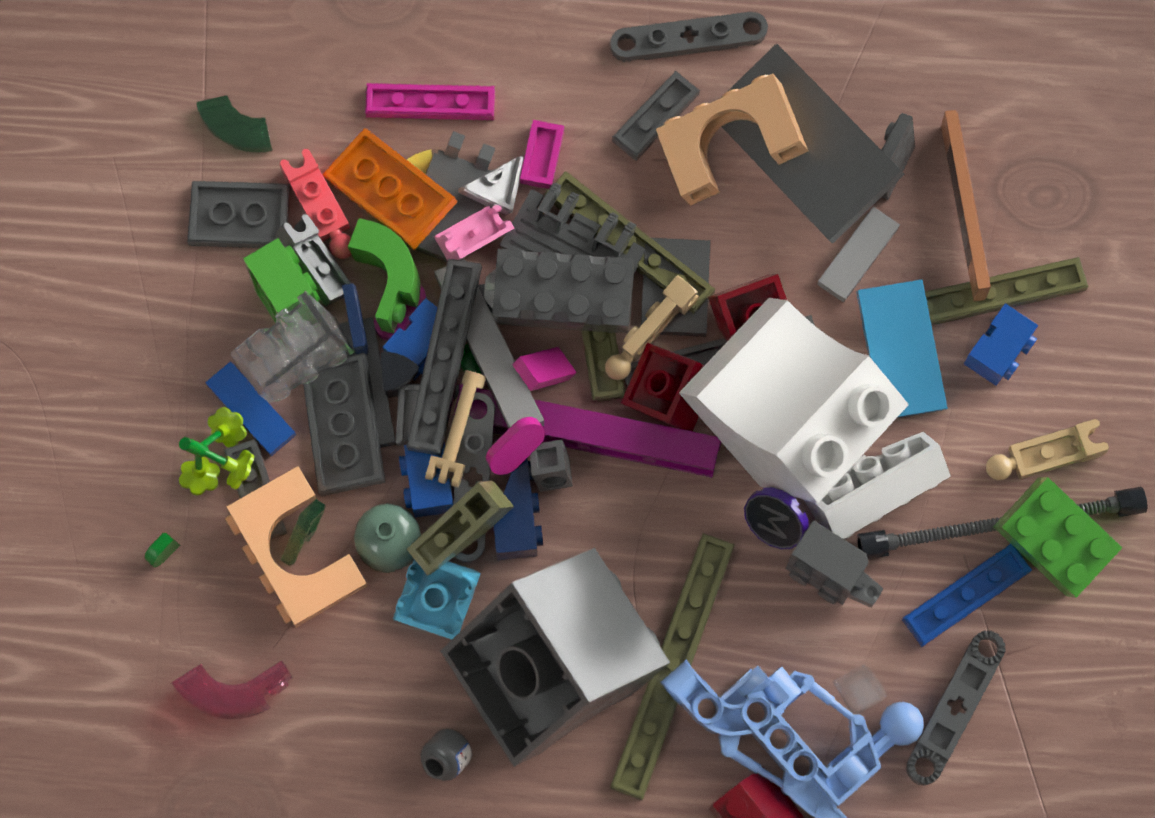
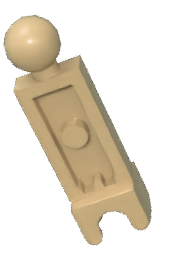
[605,275,699,380]
[986,419,1109,480]

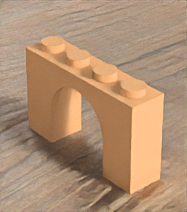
[656,74,808,206]
[225,466,367,628]

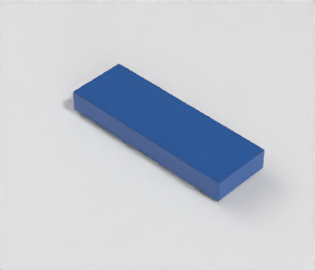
[205,361,296,456]

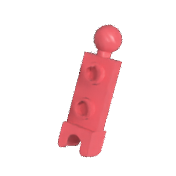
[280,149,352,259]

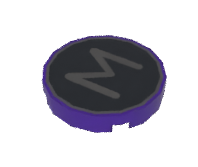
[744,487,809,549]

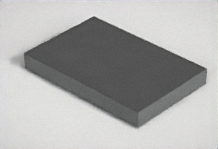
[187,181,290,248]
[641,238,710,337]

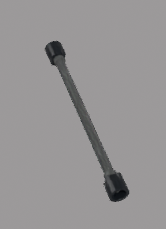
[857,486,1148,560]

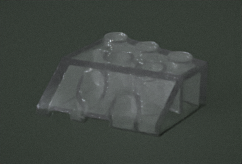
[230,291,355,403]

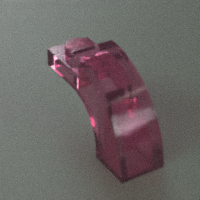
[171,661,293,719]

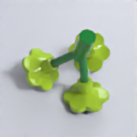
[179,407,254,496]

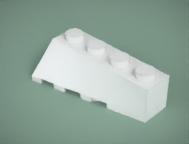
[803,432,951,539]

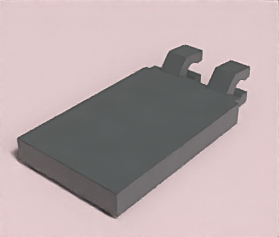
[406,131,495,263]

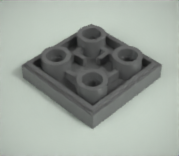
[881,113,915,200]

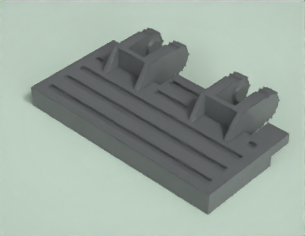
[500,182,646,273]

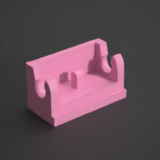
[434,205,514,261]

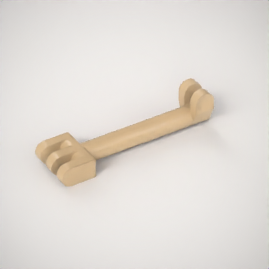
[425,370,486,488]

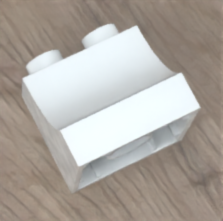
[679,298,909,503]

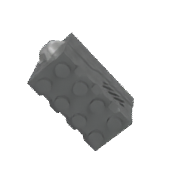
[484,249,634,334]

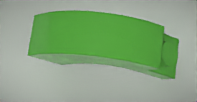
[348,218,421,334]

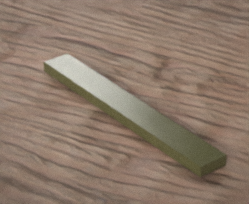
[610,533,735,801]

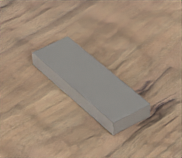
[817,207,900,303]

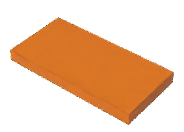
[322,128,458,250]

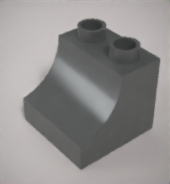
[441,548,670,767]

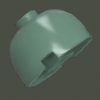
[354,503,421,573]

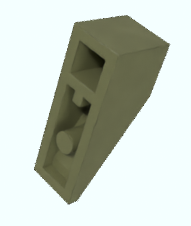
[407,481,514,575]

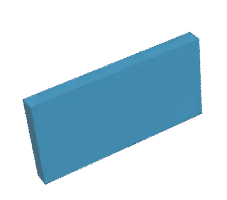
[856,279,948,418]

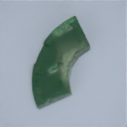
[196,95,273,153]

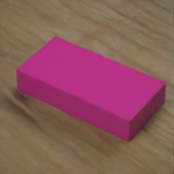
[520,120,564,189]
[512,347,577,391]

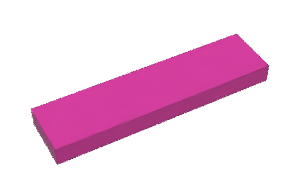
[365,83,495,120]

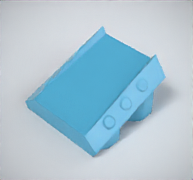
[393,559,481,640]

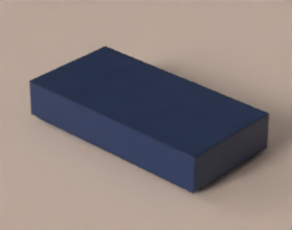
[342,283,369,356]

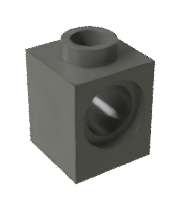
[530,440,573,492]

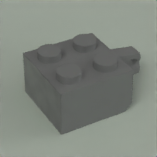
[785,520,883,608]

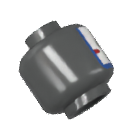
[420,729,472,781]

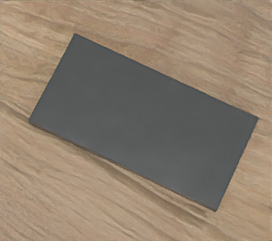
[721,43,905,244]

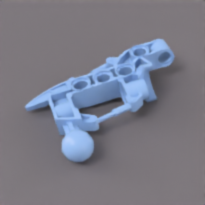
[661,659,924,818]

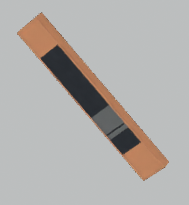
[941,110,991,302]

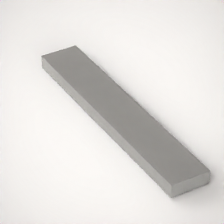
[434,259,544,428]

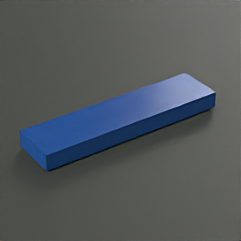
[902,544,1032,647]

